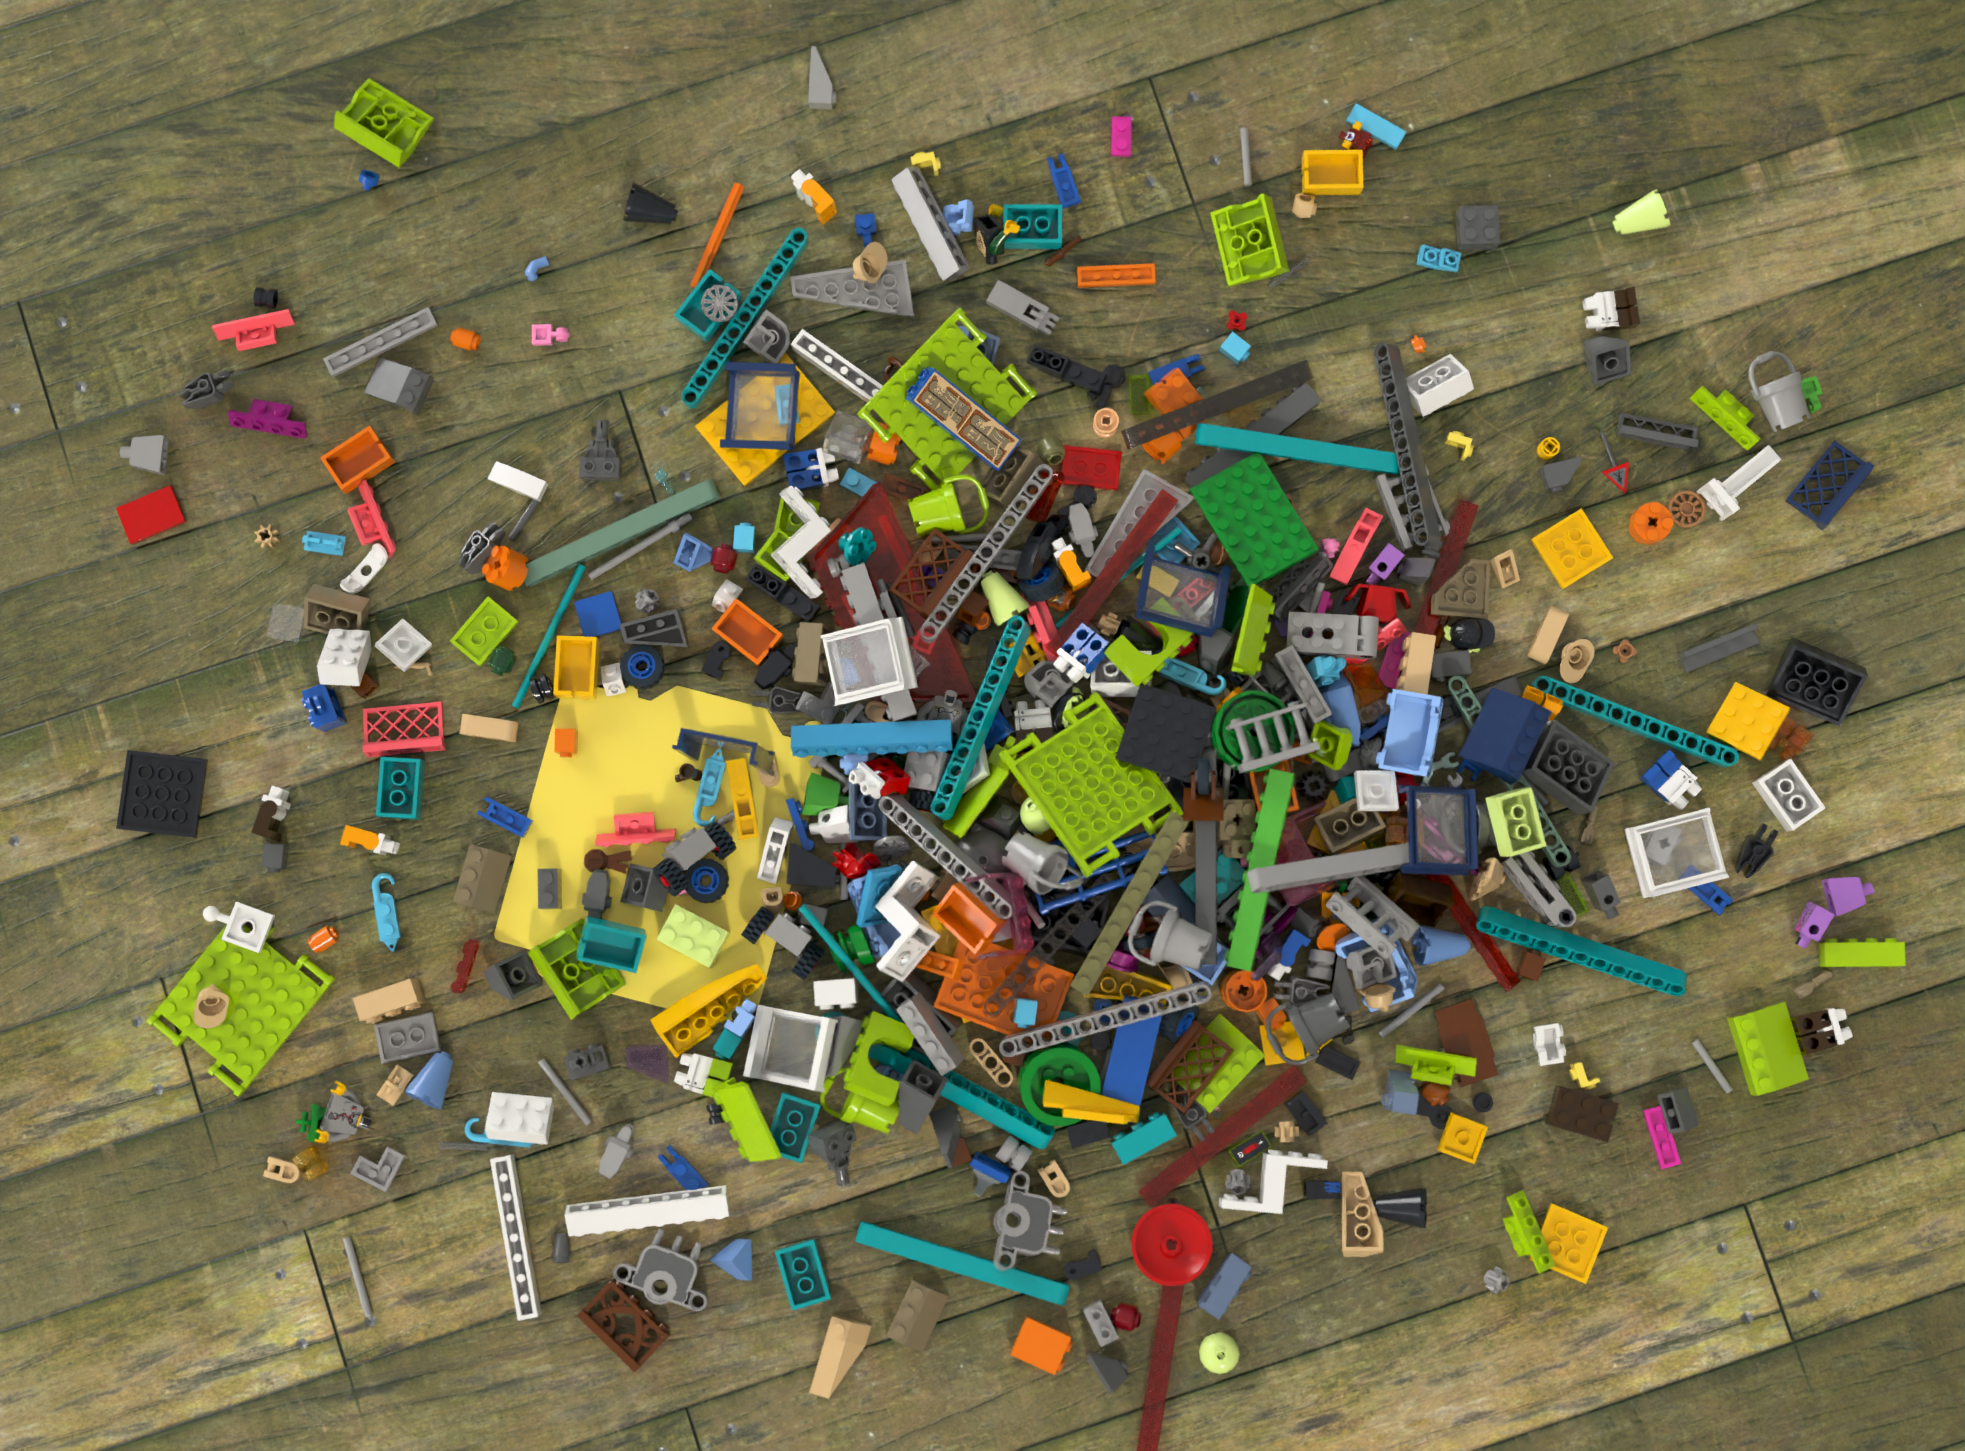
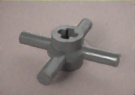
[1173,533,1221,587]

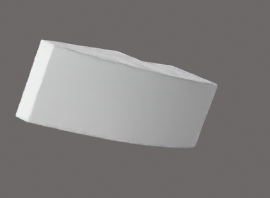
[488,461,548,502]

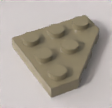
[1431,559,1490,620]

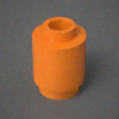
[450,327,481,351]
[308,925,339,953]

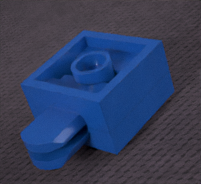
[301,684,347,732]

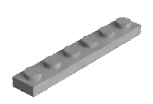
[323,307,438,377]

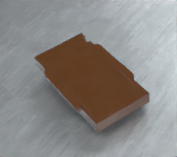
[1433,998,1498,1088]

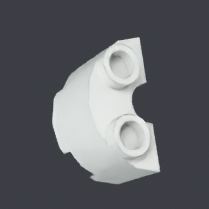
[1533,1023,1566,1066]

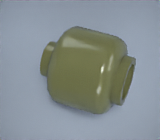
[1037,436,1065,465]

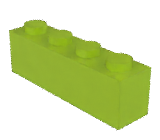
[1819,938,1906,967]

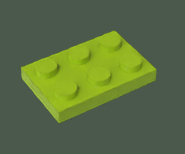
[450,597,519,667]

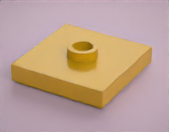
[1259,1021,1305,1066]
[1437,1112,1488,1164]

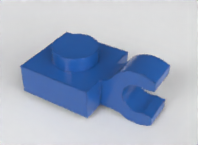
[855,213,876,249]

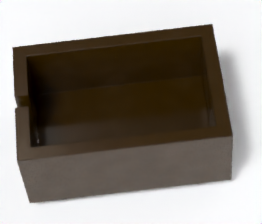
[1381,871,1454,927]
[1545,1085,1619,1142]

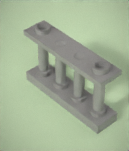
[1375,465,1450,552]
[1270,645,1332,728]
[1226,701,1320,773]
[808,702,878,794]
[1326,875,1420,960]

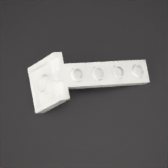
[1696,445,1782,521]

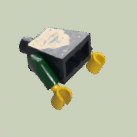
[973,204,1020,265]

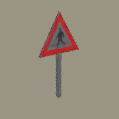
[1601,432,1629,494]

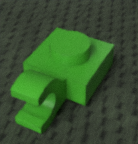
[1801,376,1823,413]

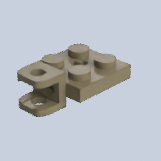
[1217,799,1256,858]

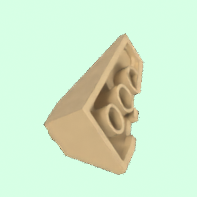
[1468,858,1506,901]
[1342,1172,1383,1257]
[809,1314,872,1399]

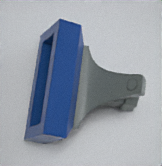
[970,1151,1012,1197]

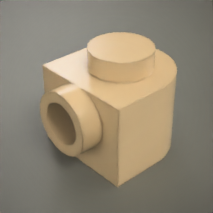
[1292,193,1317,218]
[761,887,783,914]

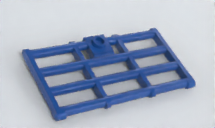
[1035,830,1168,915]

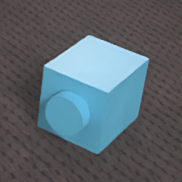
[1219,332,1251,365]
[733,523,756,553]
[1013,997,1038,1028]

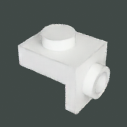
[712,579,743,613]
[601,662,626,696]

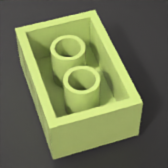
[1485,787,1546,857]
[656,904,730,968]

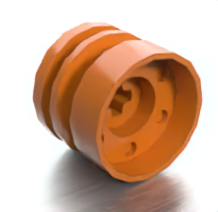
[1219,969,1267,1012]

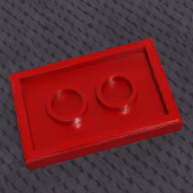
[1059,445,1122,491]
[116,485,186,545]

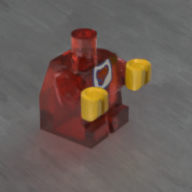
[1339,121,1373,158]

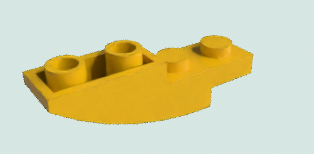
[726,758,759,840]

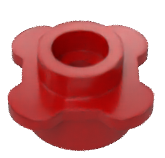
[1227,311,1248,331]

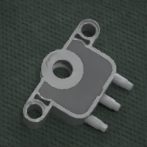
[994,1171,1067,1271]
[613,1228,709,1311]

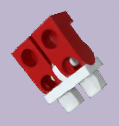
[849,756,911,799]

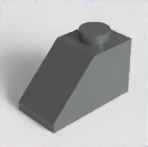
[1539,456,1582,493]

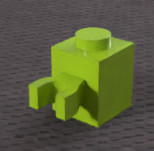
[987,735,1017,773]

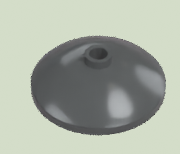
[957,830,1011,885]

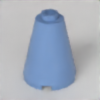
[1412,926,1470,966]
[405,1051,454,1109]

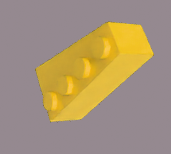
[1083,965,1172,1005]

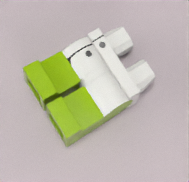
[674,1053,733,1098]

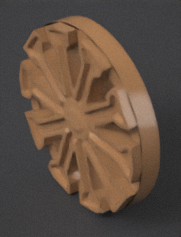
[1667,491,1705,528]

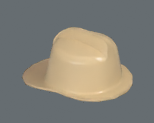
[853,242,888,283]
[1560,639,1595,683]
[1157,962,1193,997]
[1355,982,1396,1012]
[193,984,229,1028]

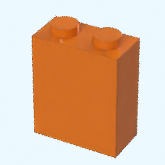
[1010,1315,1073,1375]

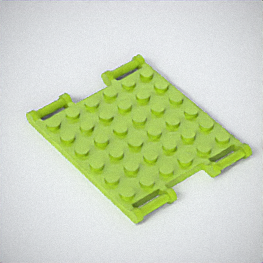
[857,308,1037,491]
[999,692,1183,878]
[146,924,336,1098]

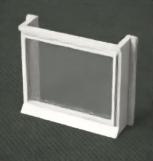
[821,617,918,706]
[1624,808,1729,898]
[743,1005,838,1092]

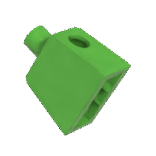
[802,773,849,815]

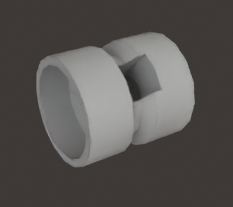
[1306,949,1336,981]
[995,1135,1033,1172]

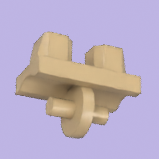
[377,1064,414,1106]

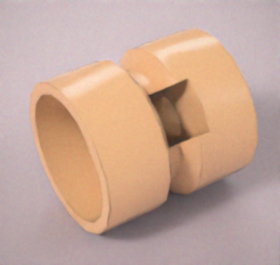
[1093,408,1119,438]

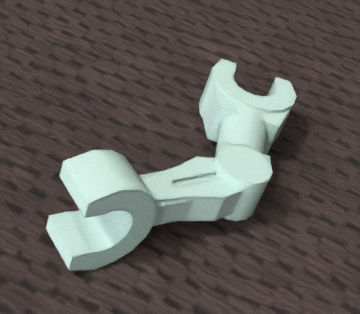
[1418,752,1459,797]

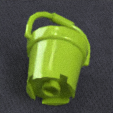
[908,474,990,537]
[819,1067,899,1134]

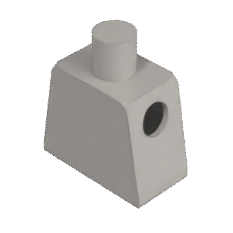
[120,435,169,476]

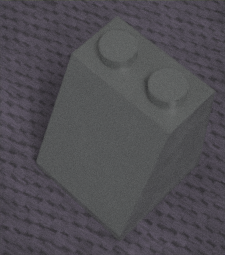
[899,1059,948,1134]

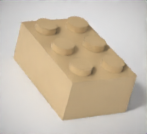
[1396,632,1436,695]
[353,979,426,1024]

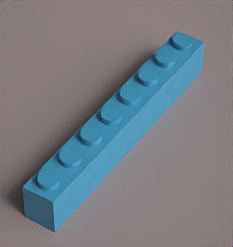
[791,720,953,758]

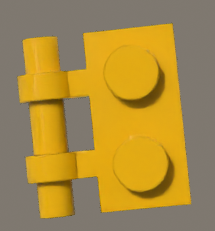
[1009,630,1047,678]

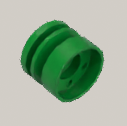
[829,924,875,974]

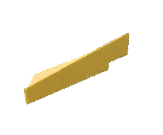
[1042,1080,1140,1124]

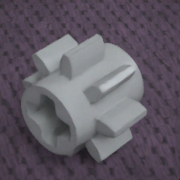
[635,588,659,613]
[1226,1169,1250,1195]
[1484,1267,1510,1294]

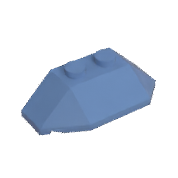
[1319,670,1360,749]

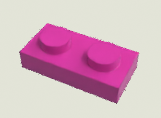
[1111,117,1131,157]

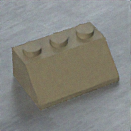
[982,446,1045,510]
[304,584,370,634]
[792,622,835,688]
[1314,797,1386,856]
[453,844,512,913]
[886,1278,949,1351]

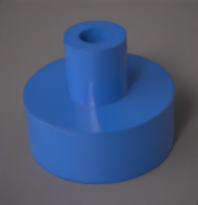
[359,170,380,190]
[1093,998,1113,1017]

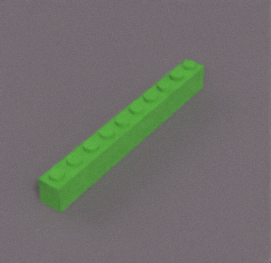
[1225,768,1296,971]

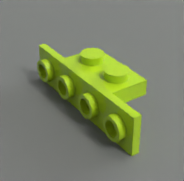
[1690,386,1760,451]
[1395,1045,1477,1085]
[1503,1190,1555,1274]

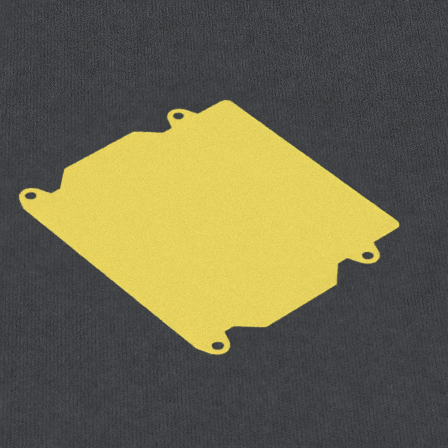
[494,685,826,1022]

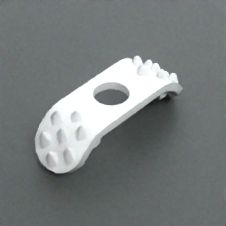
[340,543,388,594]

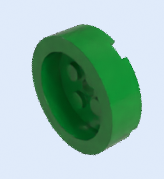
[1211,691,1295,773]
[1018,1042,1101,1126]

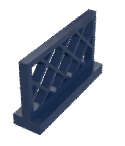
[1785,440,1874,531]

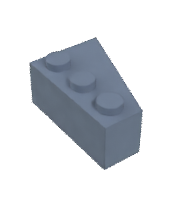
[1381,1069,1419,1115]
[1196,1252,1252,1320]

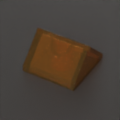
[1342,663,1389,709]

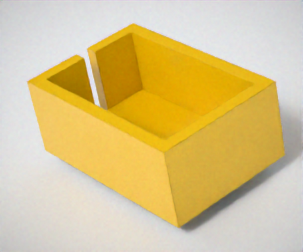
[1301,150,1363,195]
[553,636,600,699]

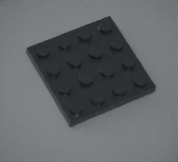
[1115,683,1217,784]
[116,750,208,838]

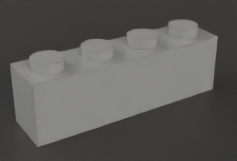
[896,992,964,1076]

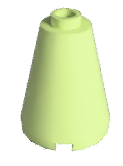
[1612,189,1670,235]
[980,570,1030,627]

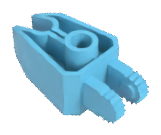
[1305,655,1346,687]

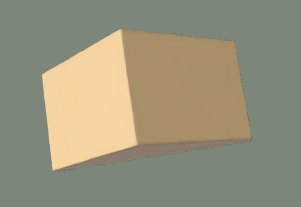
[1490,549,1520,589]

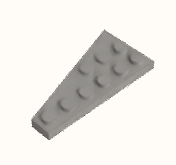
[790,260,914,318]
[1084,469,1194,581]

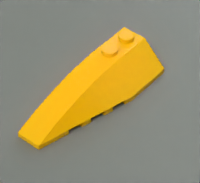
[650,964,767,1058]

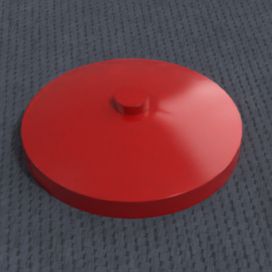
[1131,1204,1212,1286]

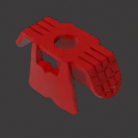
[1344,584,1411,624]

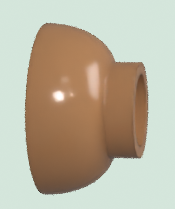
[1210,539,1231,565]

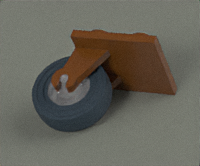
[1183,758,1224,821]
[1122,913,1182,954]

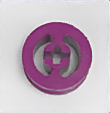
[1106,940,1143,973]

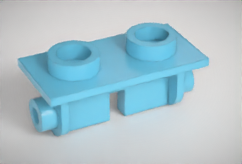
[302,531,346,556]

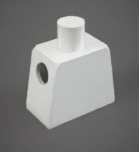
[809,805,858,843]

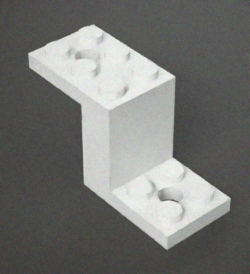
[771,486,831,599]
[875,861,941,982]
[1218,1149,1328,1214]

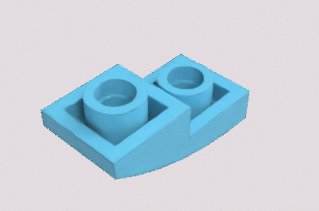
[1416,244,1461,272]

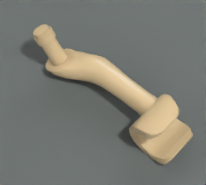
[394,662,433,676]

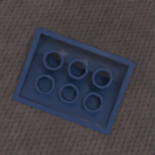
[1458,687,1551,785]

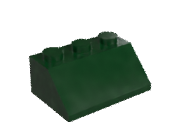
[1222,578,1262,635]

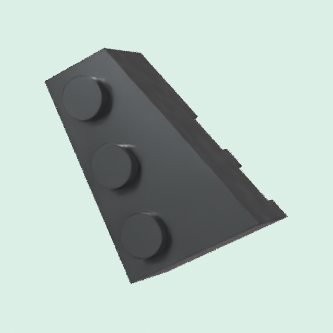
[620,609,689,647]

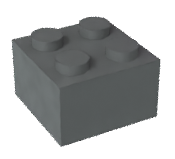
[1455,205,1500,251]

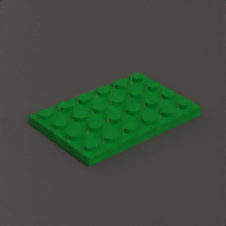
[1190,452,1319,589]

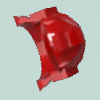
[832,842,881,879]

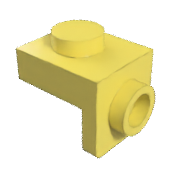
[911,152,941,176]
[1445,431,1474,461]
[1569,1062,1600,1090]

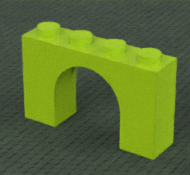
[1104,598,1193,687]
[844,1011,914,1107]

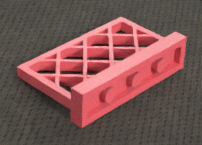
[363,701,446,758]

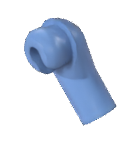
[525,256,549,281]

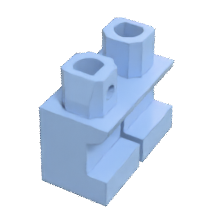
[724,999,758,1038]

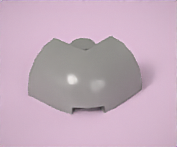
[742,310,790,363]
[1024,660,1076,708]
[1346,945,1397,989]

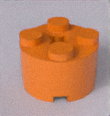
[1138,417,1183,464]
[867,422,901,465]
[1628,502,1674,545]
[482,546,528,591]

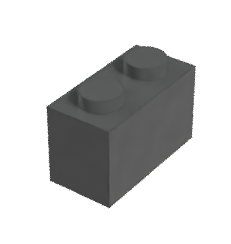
[1430,650,1472,683]
[538,868,562,910]
[1657,1086,1699,1134]

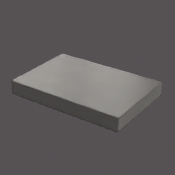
[374,1012,442,1064]

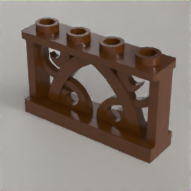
[577,1279,671,1373]

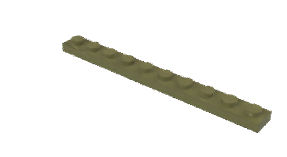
[1070,811,1189,996]

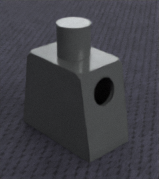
[1581,871,1620,919]

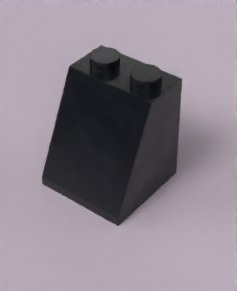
[787,843,841,889]

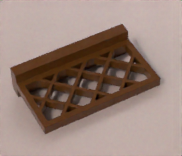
[889,528,974,620]
[1146,1020,1234,1114]

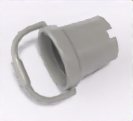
[1749,351,1811,433]
[1002,832,1084,895]
[1128,901,1213,971]

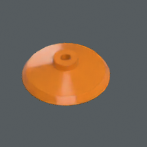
[1317,923,1350,952]

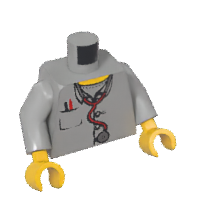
[314,1081,372,1143]

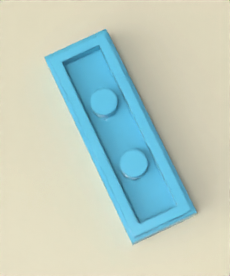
[1346,104,1406,150]

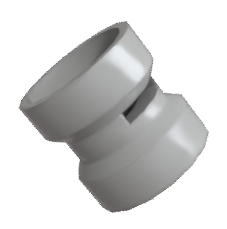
[827,554,850,578]

